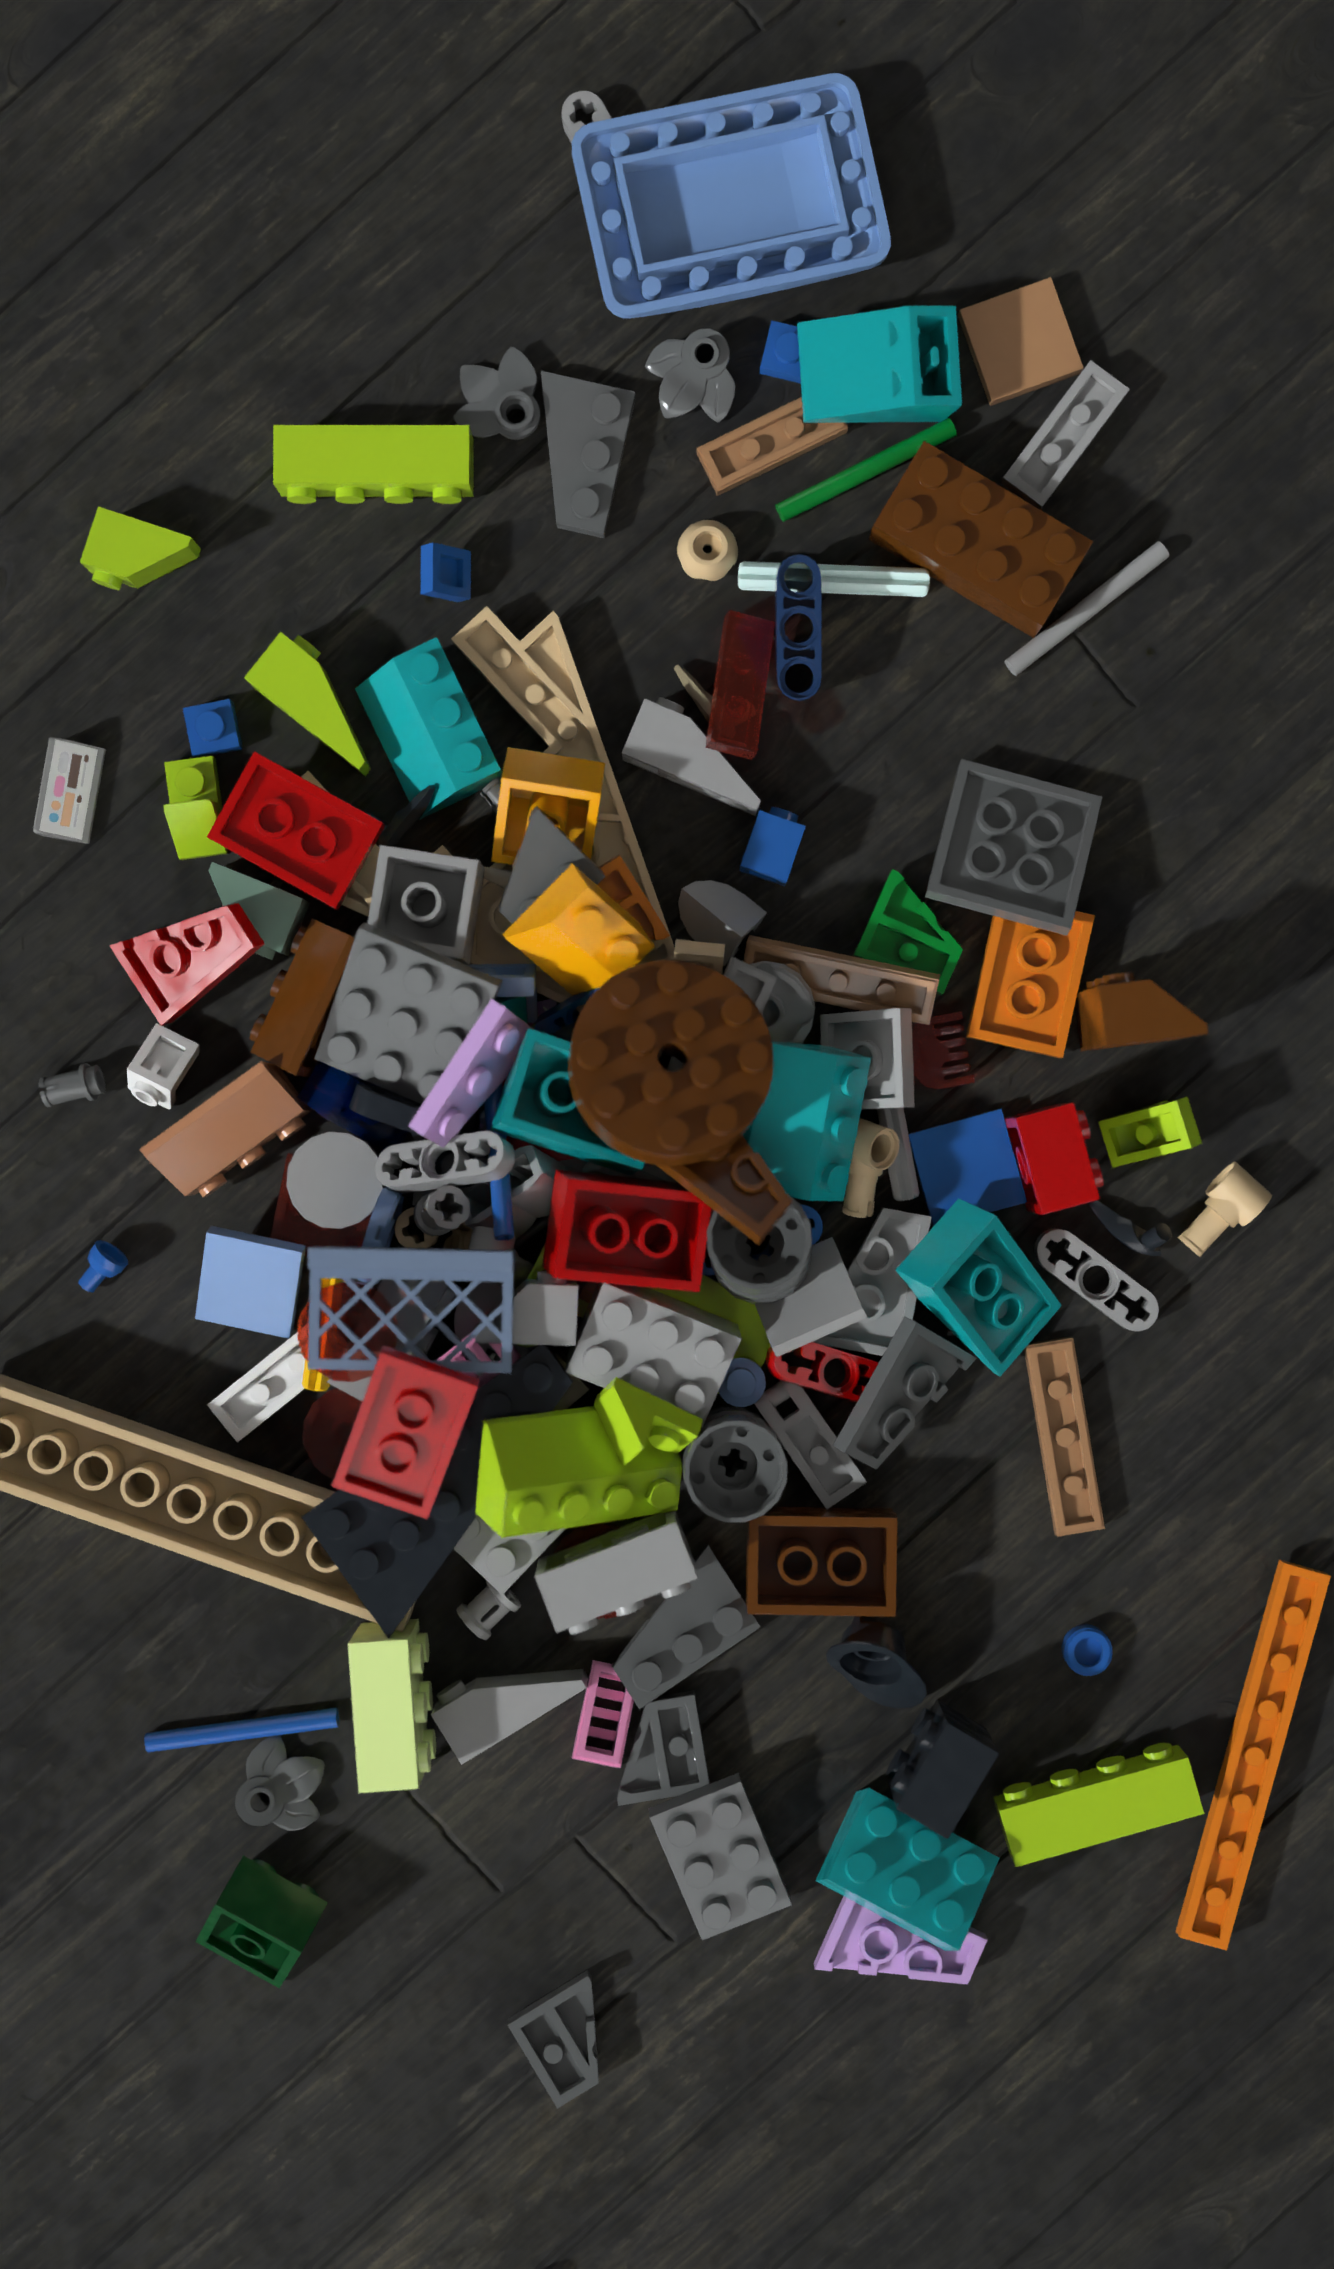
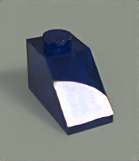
[297,1061,408,1150]

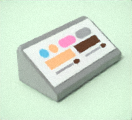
[33,737,106,844]

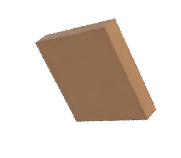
[958,277,1084,406]

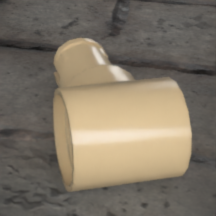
[842,1118,899,1218]
[1178,1161,1272,1257]

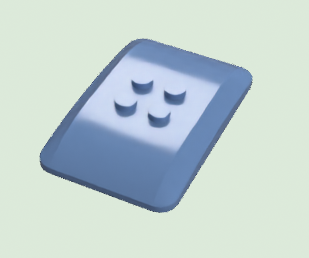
[572,73,891,318]

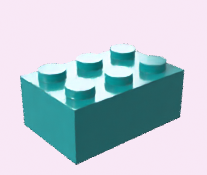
[816,1788,999,1951]

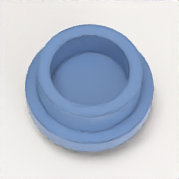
[719,1358,766,1407]

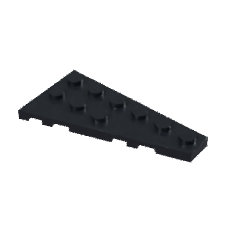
[301,1345,573,1638]

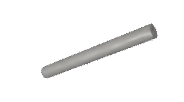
[1005,541,1169,676]

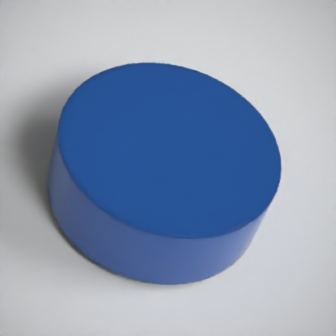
[1062,1624,1113,1676]

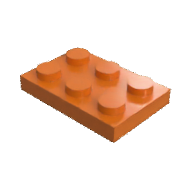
[966,911,1095,1058]

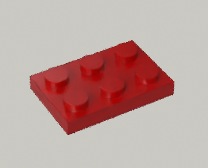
[207,751,385,910]
[332,1345,479,1519]

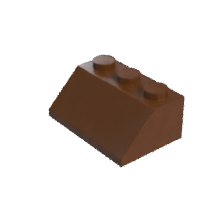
[249,919,355,1078]
[1075,972,1208,1052]

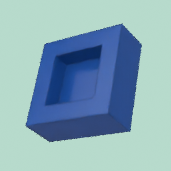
[759,320,801,384]
[421,542,471,602]
[183,699,243,758]

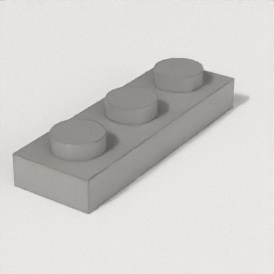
[1001,360,1129,510]

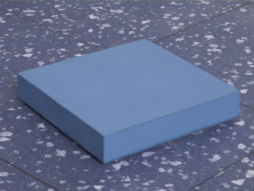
[195,1226,306,1339]

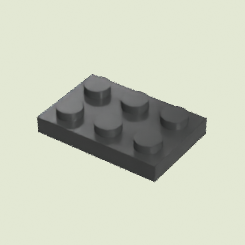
[648,1773,792,1940]

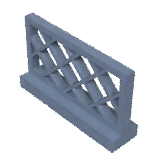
[308,1246,515,1373]

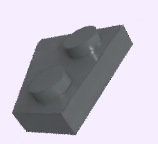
[499,806,605,924]
[617,1690,710,1806]
[508,1970,599,2109]

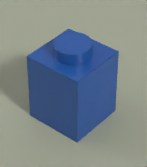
[739,807,806,887]

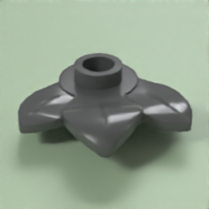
[645,328,736,423]
[453,347,540,440]
[235,1735,325,1831]

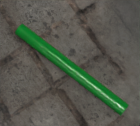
[775,418,957,522]

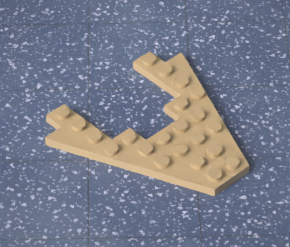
[301,606,675,1013]

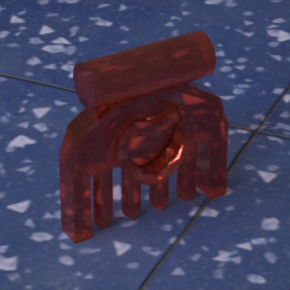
[912,1011,975,1089]

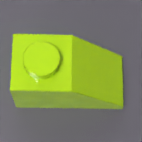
[80,506,201,590]

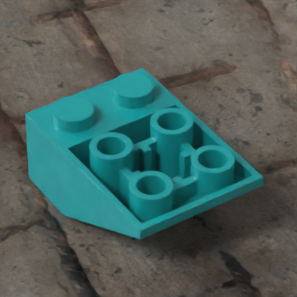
[797,306,962,423]

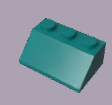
[355,637,502,820]
[490,1028,645,1175]
[743,1041,871,1201]

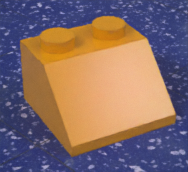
[491,747,605,865]
[503,863,655,995]

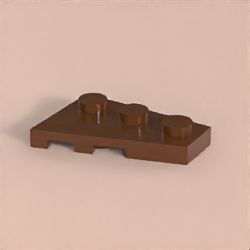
[657,1136,792,1245]

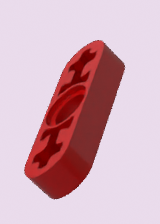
[766,1342,879,1403]

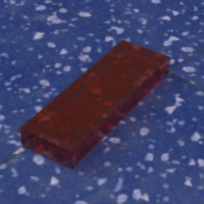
[705,610,775,760]

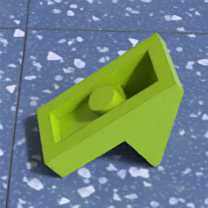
[163,756,229,860]
[1098,1097,1202,1167]
[594,1377,703,1465]

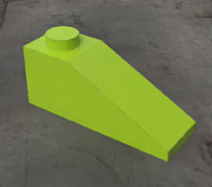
[244,632,371,776]

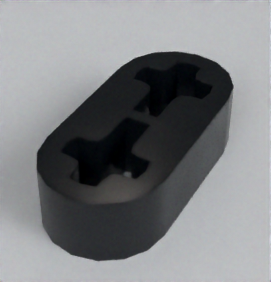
[349,1083,422,1136]

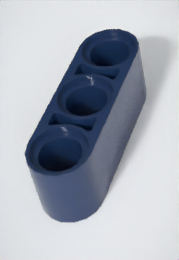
[775,555,822,701]

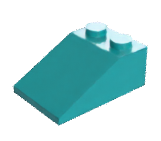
[896,1198,1062,1377]

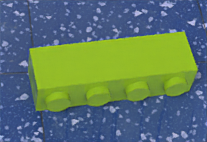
[273,425,474,504]
[993,1743,1204,1867]

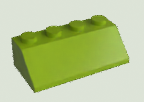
[475,1406,682,1538]

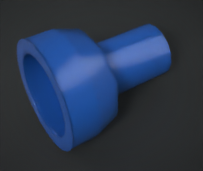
[78,1240,128,1293]

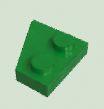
[853,869,963,995]

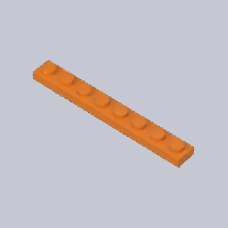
[1176,1559,1331,1951]

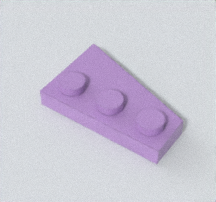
[408,999,534,1148]
[814,1896,987,1984]

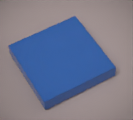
[908,1109,1027,1227]

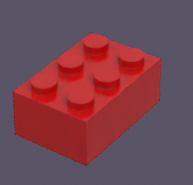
[542,1169,712,1292]

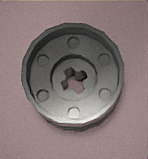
[707,1194,812,1304]
[680,1405,787,1522]

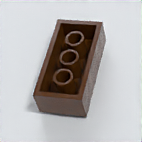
[869,441,1093,638]

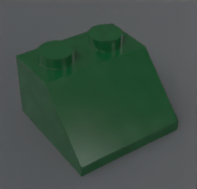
[196,1855,328,1988]

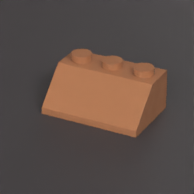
[140,1062,311,1198]

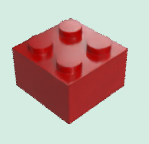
[1004,1103,1103,1215]

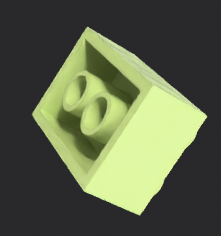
[348,1619,436,1793]

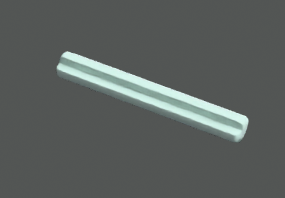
[738,561,930,597]

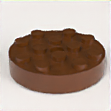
[568,960,774,1166]

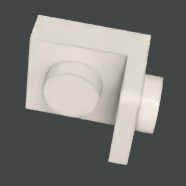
[127,1023,200,1109]

